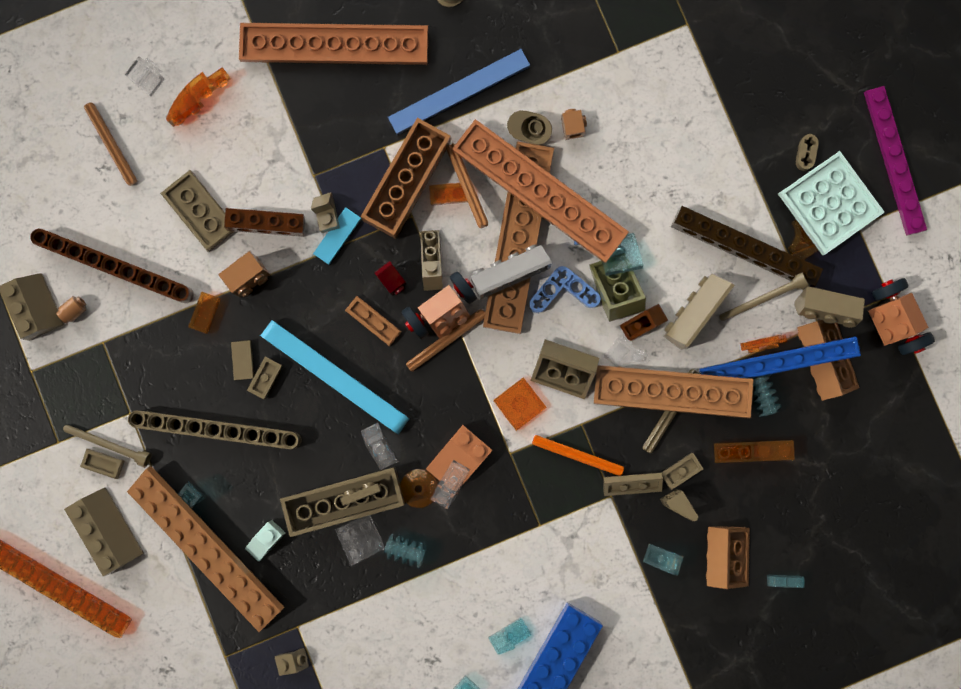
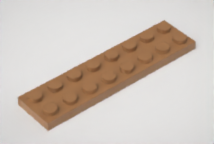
[594,365,753,419]

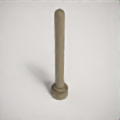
[719,272,809,321]
[63,425,151,468]

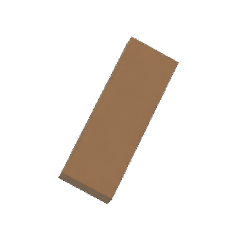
[345,296,401,346]

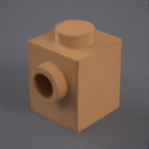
[561,109,587,140]

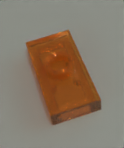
[188,291,221,334]

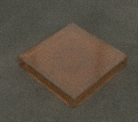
[493,377,547,431]

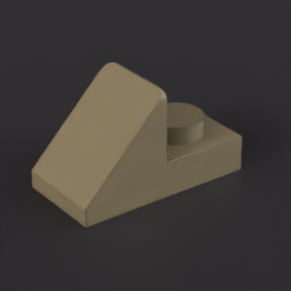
[311,192,340,233]

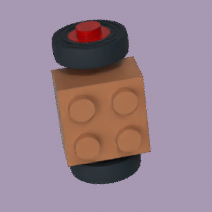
[401,271,477,339]
[868,278,935,355]

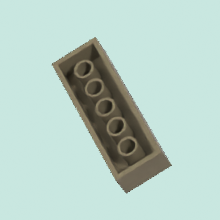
[280,467,405,537]

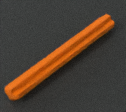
[532,435,624,476]

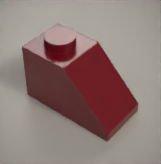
[375,261,406,295]

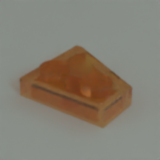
[740,335,787,354]

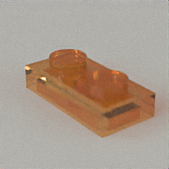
[429,183,468,205]

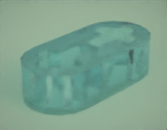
[767,575,805,588]

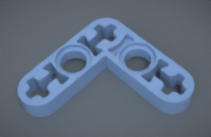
[529,266,601,313]

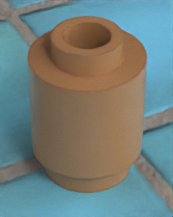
[56,296,86,324]

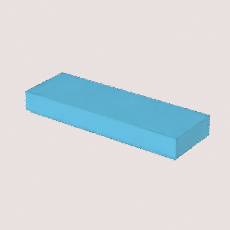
[313,207,361,265]

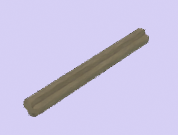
[643,369,700,453]

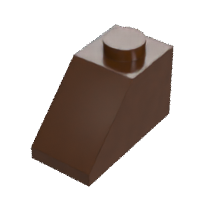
[620,304,668,342]

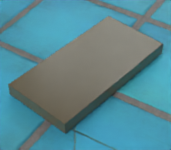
[160,170,234,252]

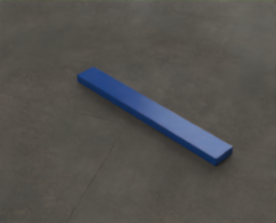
[699,337,861,379]

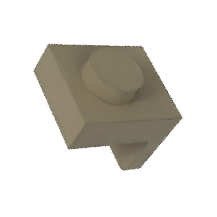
[275,648,309,676]

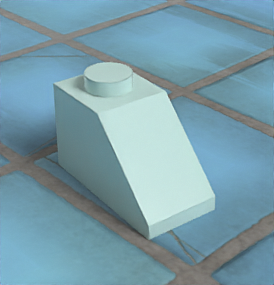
[245,520,286,562]

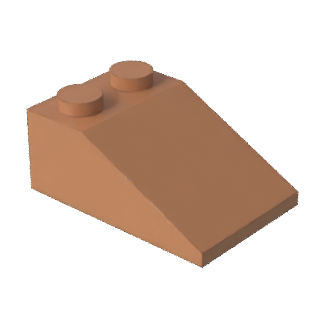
[426,425,492,494]

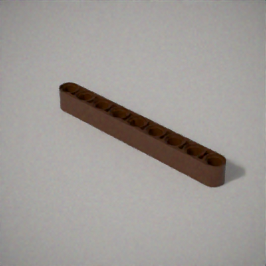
[30,228,194,303]

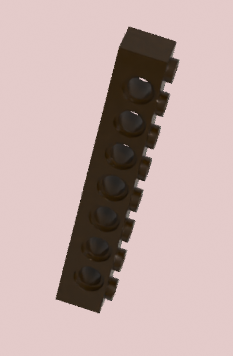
[671,206,823,287]

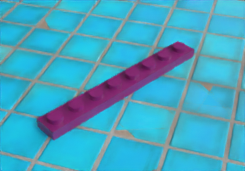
[864,86,927,236]

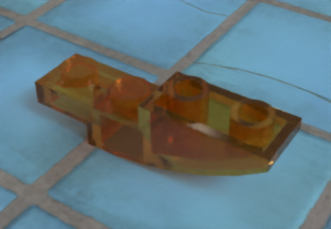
[166,67,231,127]
[714,440,795,463]

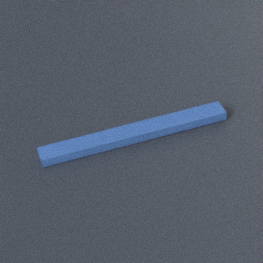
[388,49,530,135]

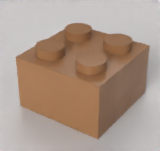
[218,251,271,297]

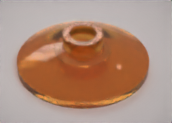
[400,469,438,508]

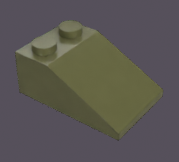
[589,254,646,322]

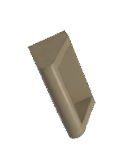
[660,489,698,521]

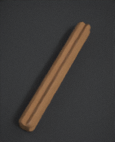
[84,102,137,186]
[447,144,488,229]
[406,309,485,371]

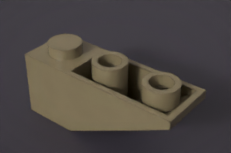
[420,230,443,291]

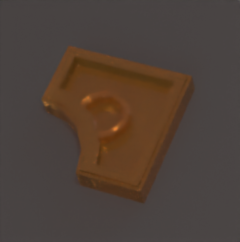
[787,220,818,260]

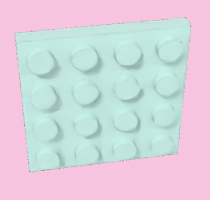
[778,151,885,256]

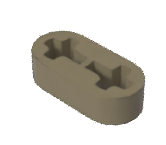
[796,134,818,171]

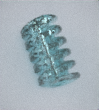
[752,375,782,417]
[383,534,427,568]

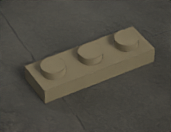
[603,473,663,496]

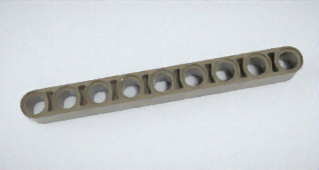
[128,411,302,449]

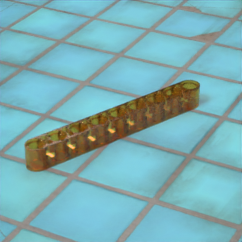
[0,540,132,638]

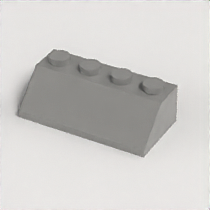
[471,244,552,300]

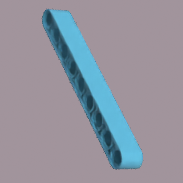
[260,320,410,435]

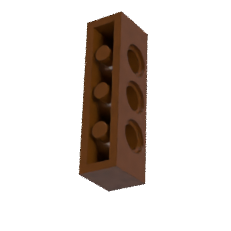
[224,208,305,237]

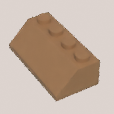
[797,320,859,401]

